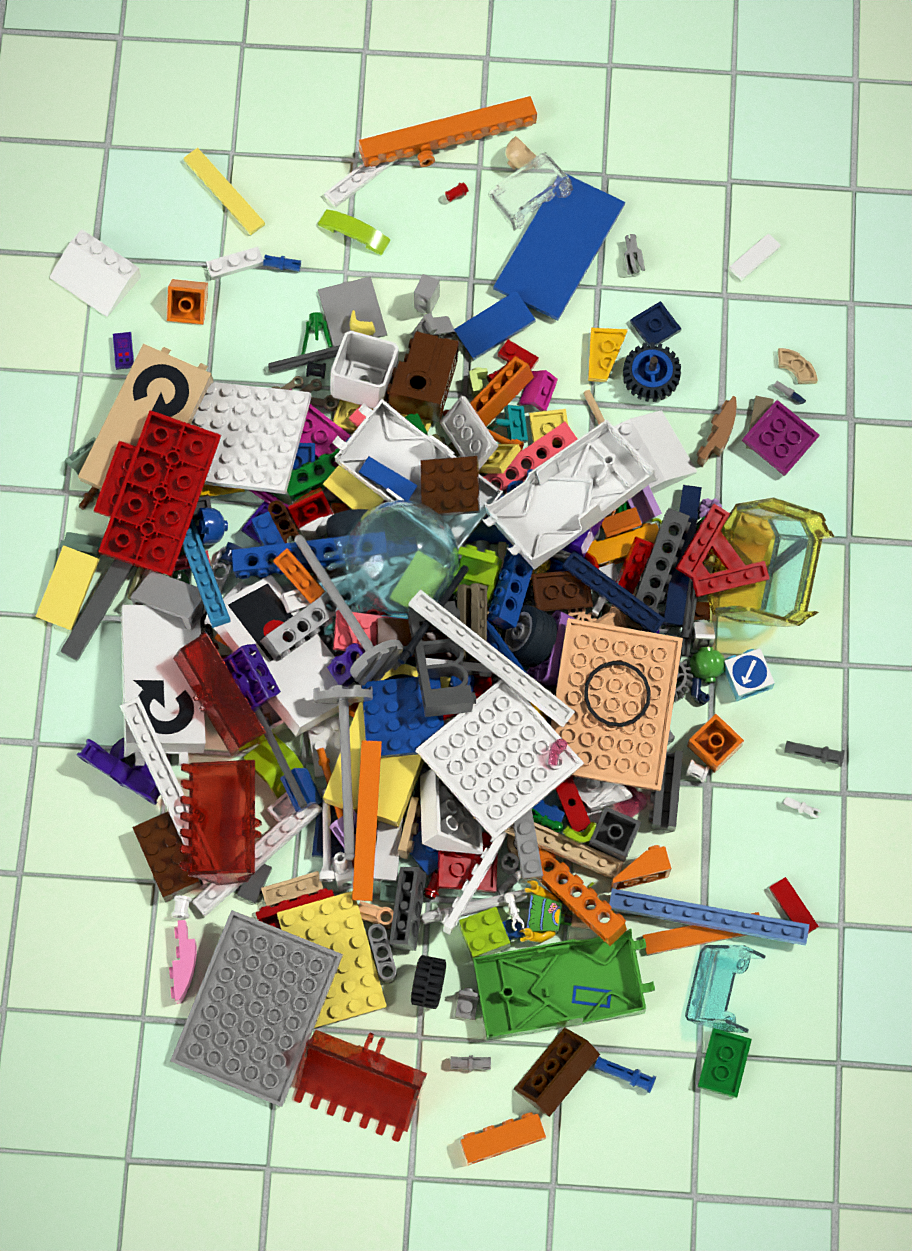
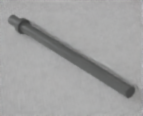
[252,706,307,809]

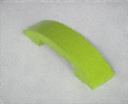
[318,209,390,255]

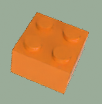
[687,714,744,773]

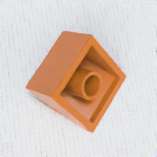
[167,279,208,325]

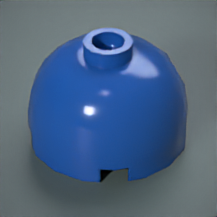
[196,508,228,545]

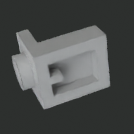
[455,988,479,1020]

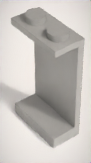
[130,571,206,630]

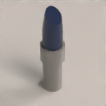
[773,380,806,404]

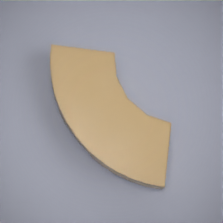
[778,348,818,384]

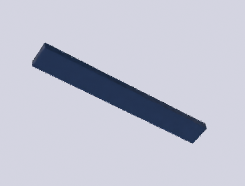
[663,485,702,627]

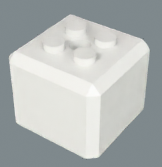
[330,331,399,409]

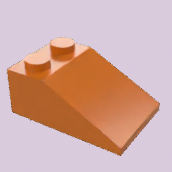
[610,845,672,892]

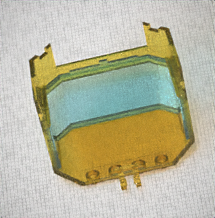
[702,497,835,627]

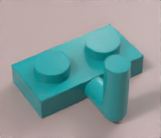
[486,405,528,443]

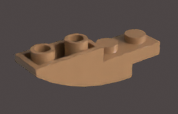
[696,395,737,467]

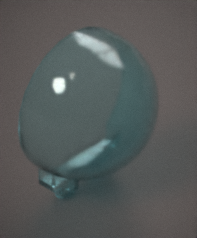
[324,500,459,616]

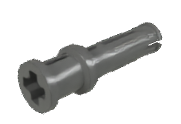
[784,740,845,767]

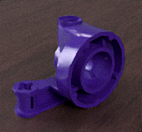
[76,737,161,805]

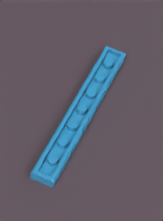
[182,517,231,628]

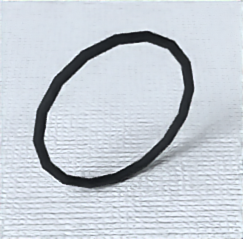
[584,661,651,727]

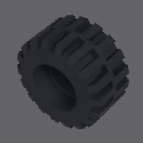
[411,955,447,1009]

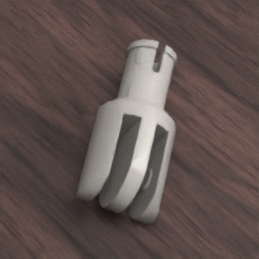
[624,234,645,275]

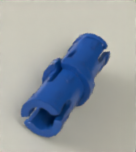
[263,254,301,272]

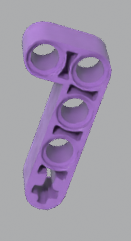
[526,610,575,689]

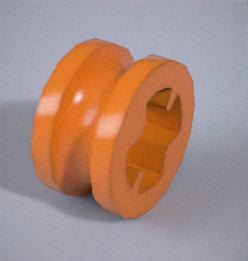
[417,150,435,167]

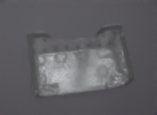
[488,152,573,231]

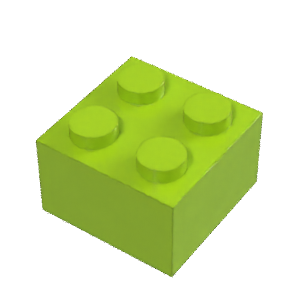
[459,906,510,961]

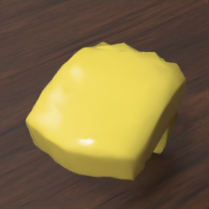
[349,310,375,336]

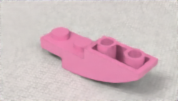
[169,920,197,1004]

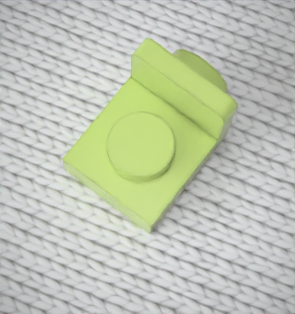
[468,367,488,399]

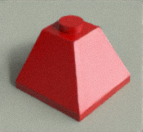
[288,487,333,530]

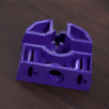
[214,644,281,715]

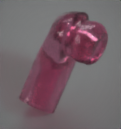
[548,738,567,766]

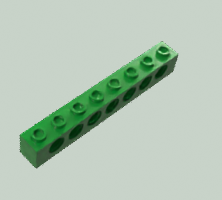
[287,413,428,502]

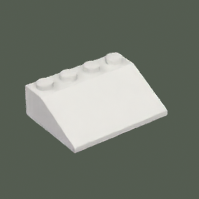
[50,229,141,318]
[614,410,697,494]
[420,769,483,854]

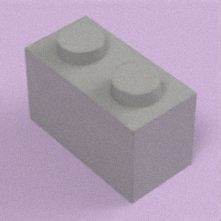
[414,274,440,314]

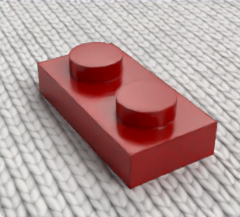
[498,339,539,371]

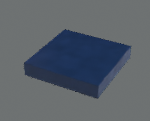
[630,301,682,346]

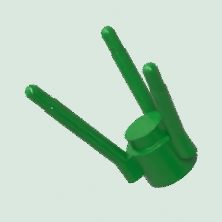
[301,312,332,355]

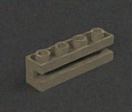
[456,583,487,663]

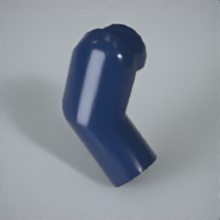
[691,678,710,705]

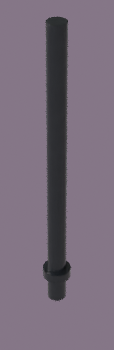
[398,565,469,664]

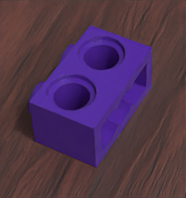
[327,643,366,687]

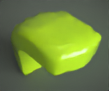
[563,822,596,843]

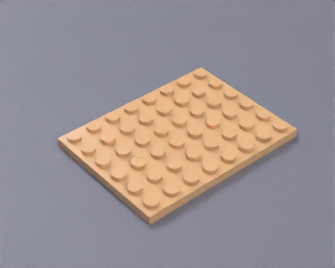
[550,618,683,791]

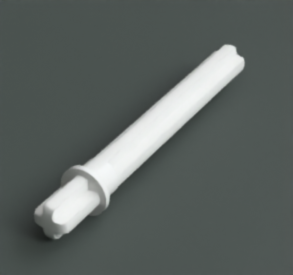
[421,889,528,925]

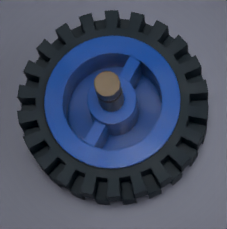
[623,342,681,402]

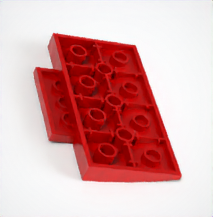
[93,410,222,577]

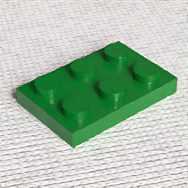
[697,1028,752,1099]

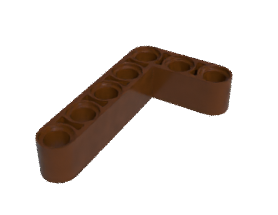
[268,500,352,583]

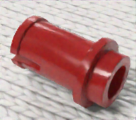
[444,182,469,202]
[424,873,439,900]

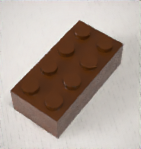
[132,811,202,903]

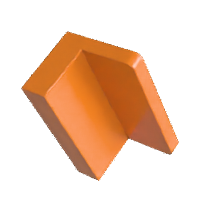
[602,507,642,538]

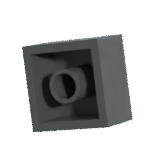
[589,806,641,863]

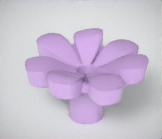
[698,498,722,518]

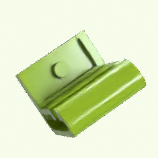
[453,544,502,604]
[243,734,304,799]

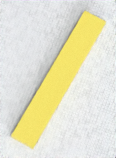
[184,147,265,235]

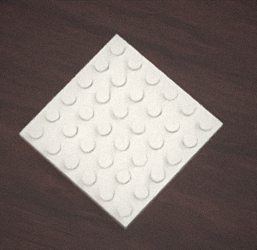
[192,382,312,494]
[416,679,584,840]

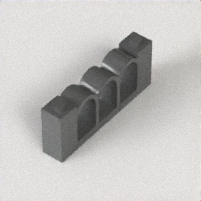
[407,601,476,717]

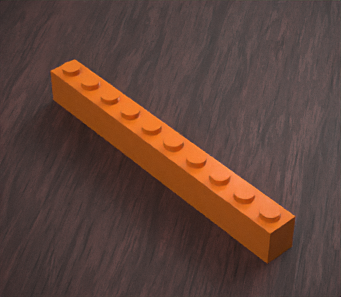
[359,96,537,167]

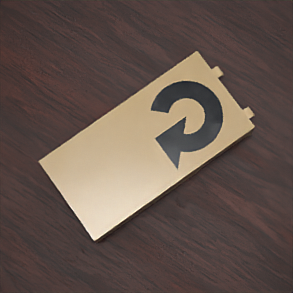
[78,343,214,490]

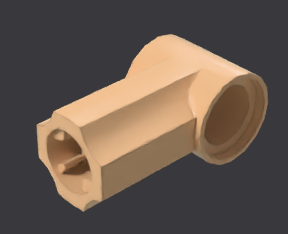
[358,901,394,929]

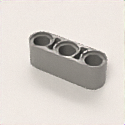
[368,924,397,983]

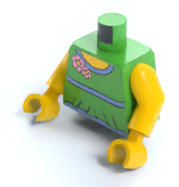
[520,880,573,943]

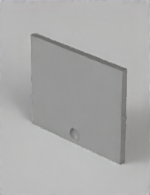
[318,276,387,347]

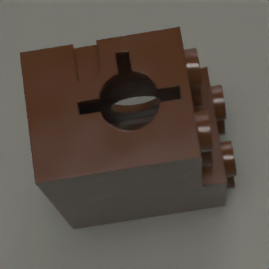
[387,331,459,423]

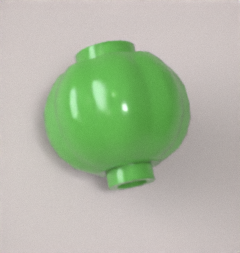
[690,647,725,683]

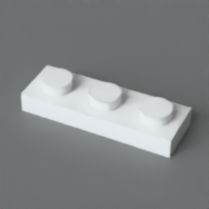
[206,246,263,280]

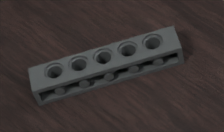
[635,508,691,613]

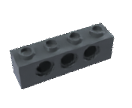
[389,867,427,951]

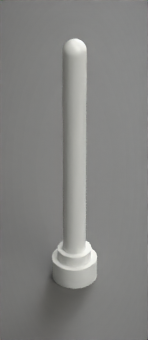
[319,788,335,882]

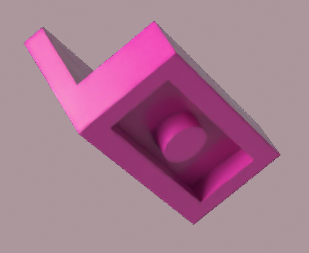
[519,370,558,411]

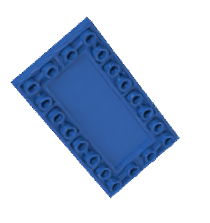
[493,171,625,321]

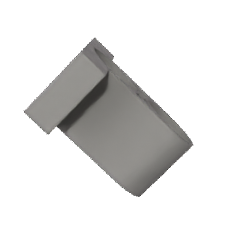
[411,313,456,339]

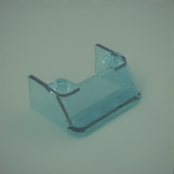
[685,945,766,1033]

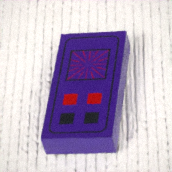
[113,332,134,370]

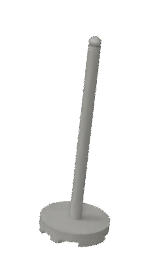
[294,535,404,686]
[313,685,373,861]

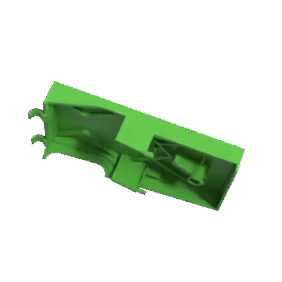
[473,928,655,1041]

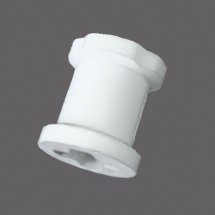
[686,760,710,783]
[171,895,192,919]

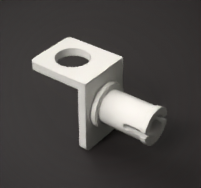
[331,852,354,892]

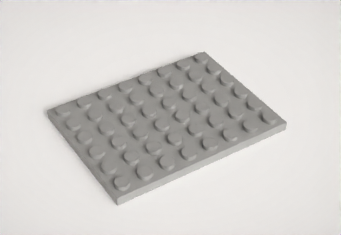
[170,910,343,1107]

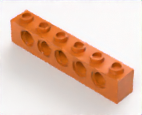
[536,848,627,946]

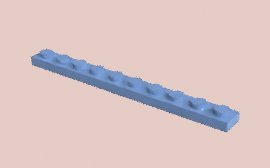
[609,888,809,946]

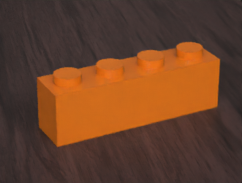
[470,356,534,427]
[460,1112,546,1166]

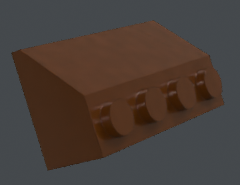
[514,1027,601,1117]

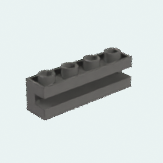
[648,750,683,832]

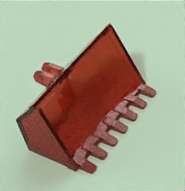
[173,632,266,756]
[179,760,262,886]
[294,1030,427,1142]

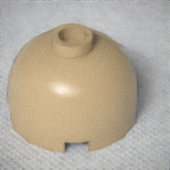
[505,136,541,171]

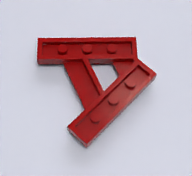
[676,503,770,597]

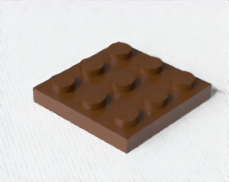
[421,456,480,517]

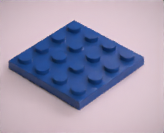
[362,677,444,758]

